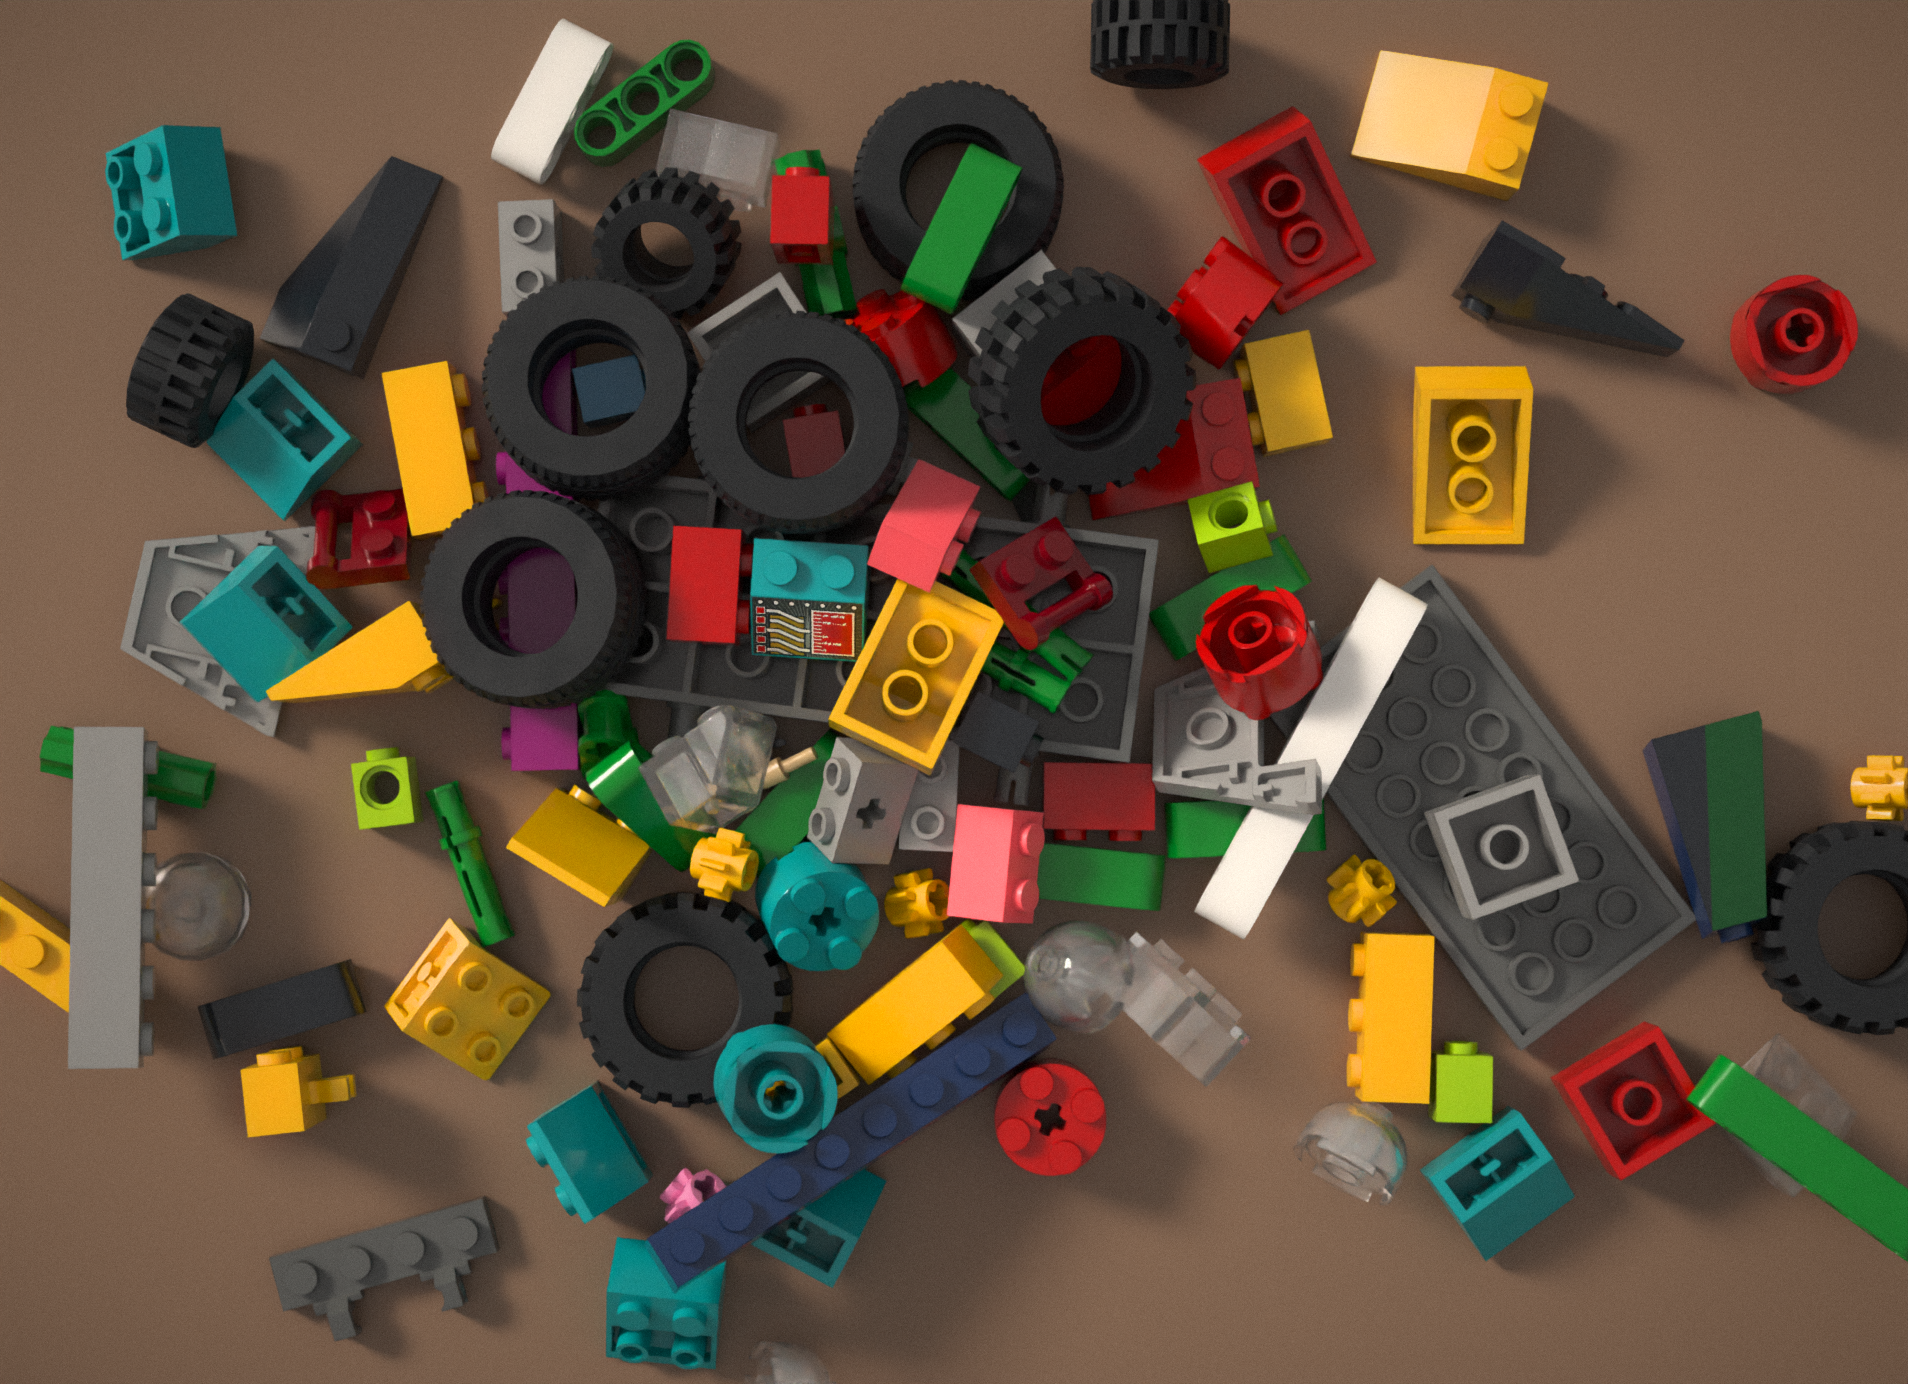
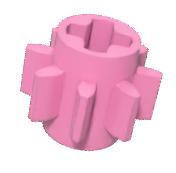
[660,1168,727,1224]

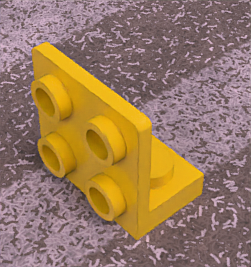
[384,918,550,1081]

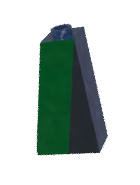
[1642,711,1767,944]

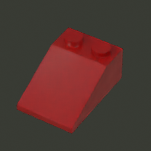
[1196,106,1377,315]
[1088,377,1260,521]

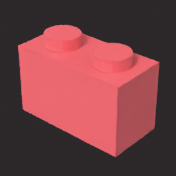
[867,459,981,593]
[947,804,1045,924]

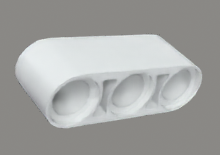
[491,19,614,185]

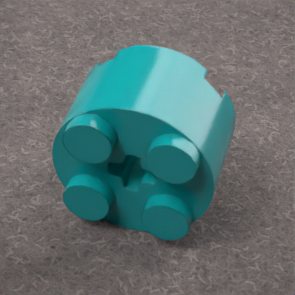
[755,841,879,971]
[713,1024,838,1153]

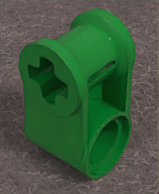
[578,690,639,779]

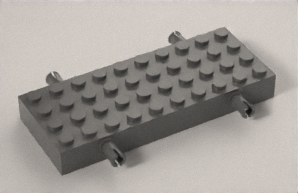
[598,475,1159,806]

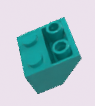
[105,125,237,260]
[206,359,363,521]
[179,546,353,702]
[526,1081,653,1224]
[1420,1106,1575,1261]
[751,1153,887,1288]
[606,1237,727,1369]

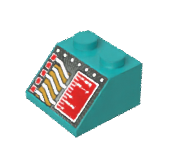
[750,538,872,662]

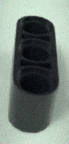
[197,959,367,1060]

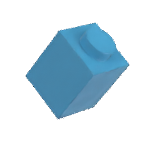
[572,355,647,429]

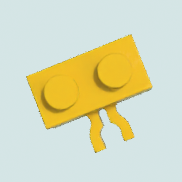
[241,1046,357,1137]

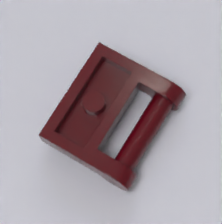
[306,488,412,589]
[969,516,1113,650]

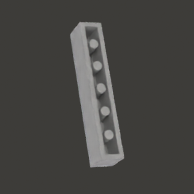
[68,727,159,1069]

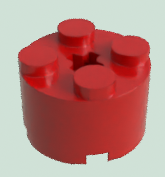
[1167,236,1284,371]
[1730,275,1858,394]
[843,289,958,397]
[1196,585,1323,720]
[994,1058,1106,1176]

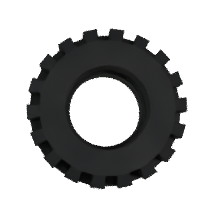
[1090,0,1230,89]
[591,167,742,320]
[126,293,254,448]

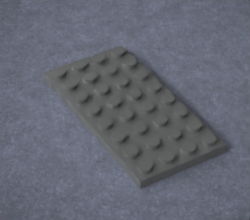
[1269,565,1696,1051]

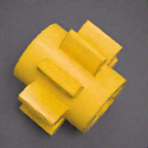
[1850,755,1908,821]
[690,828,759,902]
[1326,855,1397,927]
[884,868,949,939]

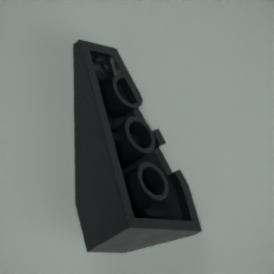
[260,156,444,380]
[1451,220,1685,357]

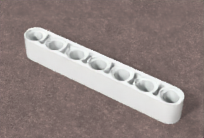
[1194,577,1428,940]

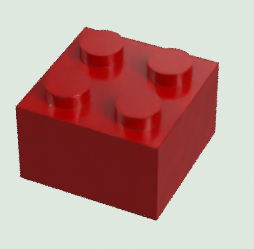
[1550,1021,1716,1181]

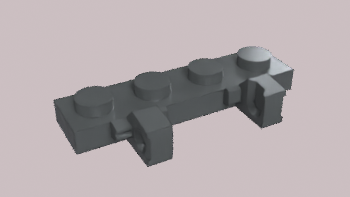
[269,1196,500,1341]

